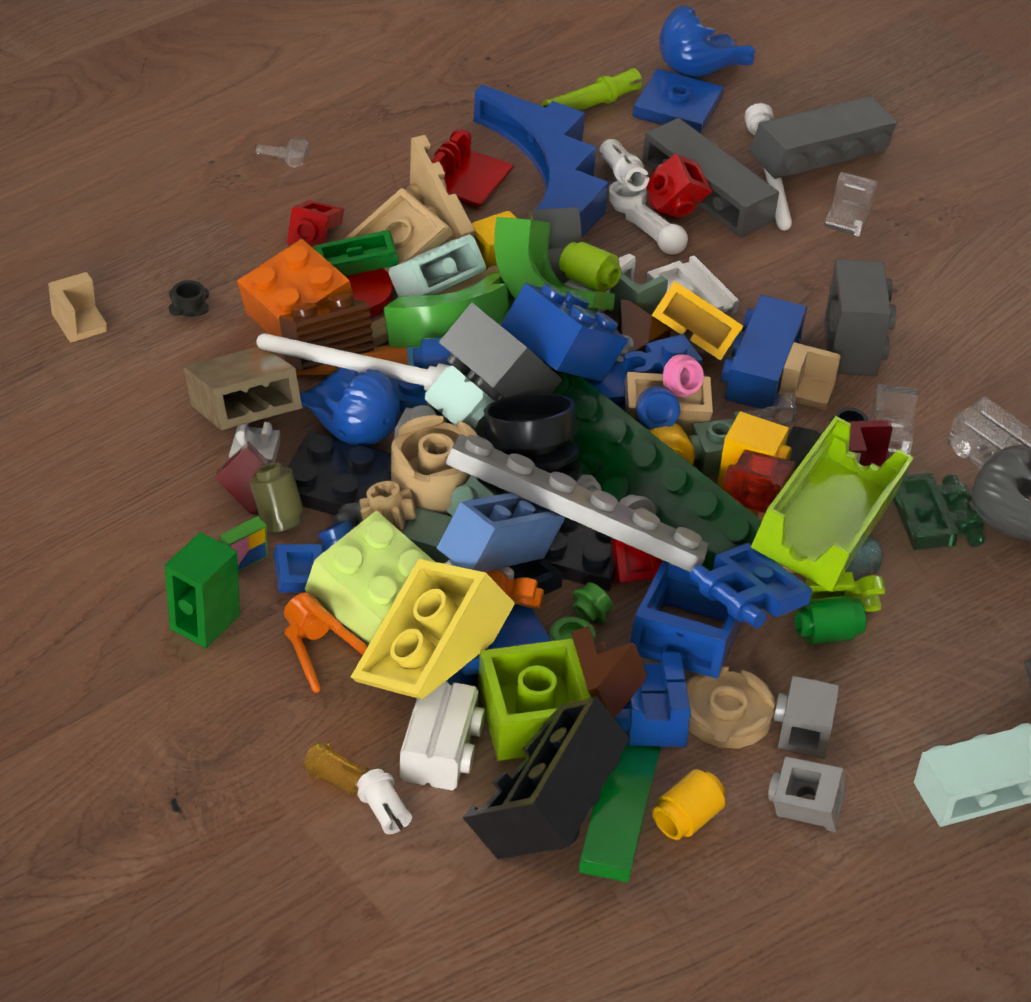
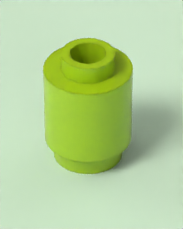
[559,242,621,292]

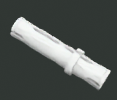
[599,139,649,191]

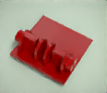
[430,129,514,207]

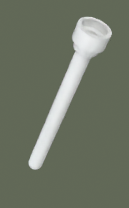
[744,103,792,230]
[256,333,457,391]

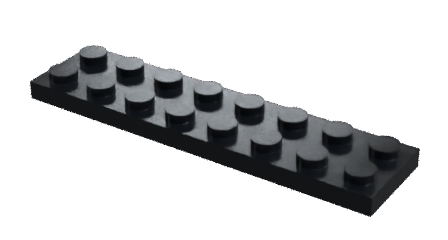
[288,431,616,592]

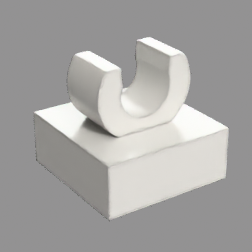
[229,422,280,463]

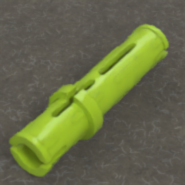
[541,68,643,111]

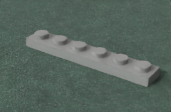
[445,434,709,572]

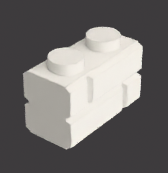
[400,681,485,791]

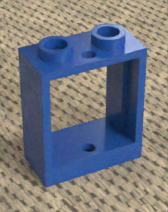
[630,560,742,679]

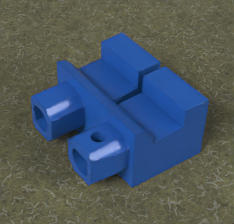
[615,652,691,747]

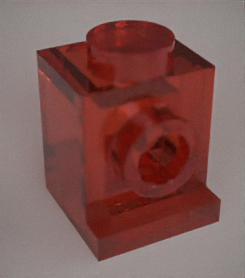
[723,449,795,513]

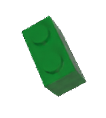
[164,532,240,648]

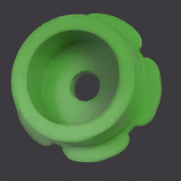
[572,582,614,624]

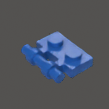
[690,543,812,628]

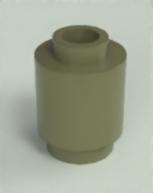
[249,463,304,532]

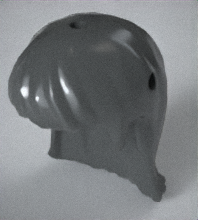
[972,445,1031,541]

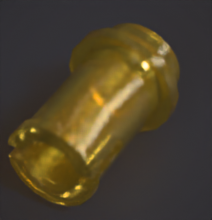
[303,742,369,796]

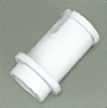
[357,769,412,834]

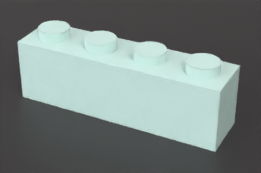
[914,723,1031,827]

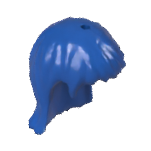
[659,5,755,78]
[300,367,401,447]

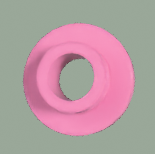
[663,354,704,397]

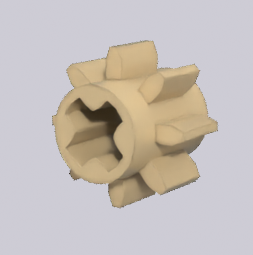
[359,481,416,532]

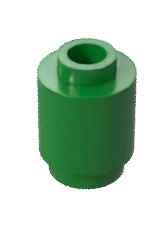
[794,595,866,645]

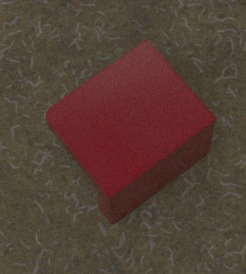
[848,420,893,467]
[215,441,270,514]

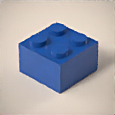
[500,283,629,382]

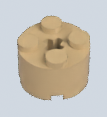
[391,415,478,514]

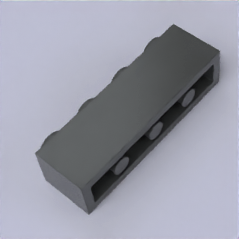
[749,96,898,179]
[642,118,779,238]

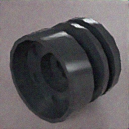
[483,393,581,482]

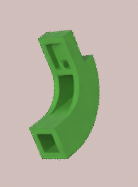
[494,217,615,314]
[384,273,513,347]

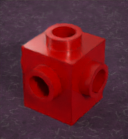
[646,153,712,219]

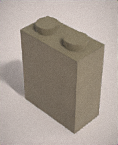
[183,347,302,430]

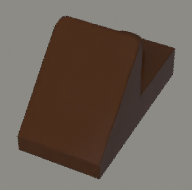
[571,626,647,719]

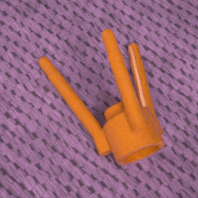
[284,592,368,693]

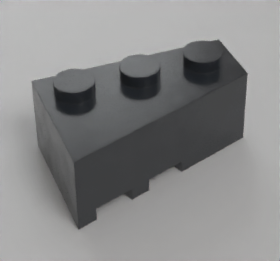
[462,696,630,859]

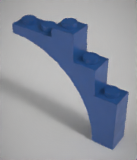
[473,84,609,238]

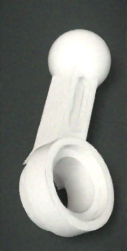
[609,179,688,255]

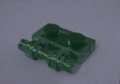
[893,473,985,550]

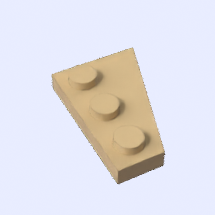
[406,135,475,245]

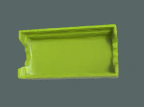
[751,416,914,592]

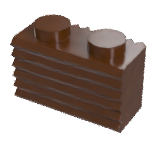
[279,293,375,371]

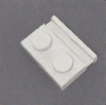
[646,256,739,314]

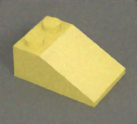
[351,559,515,700]

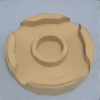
[686,666,775,749]

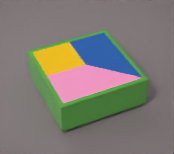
[220,516,268,572]

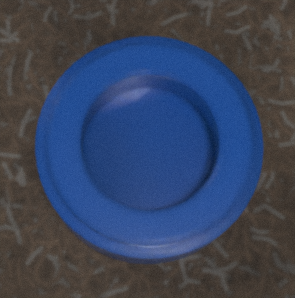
[636,386,680,430]

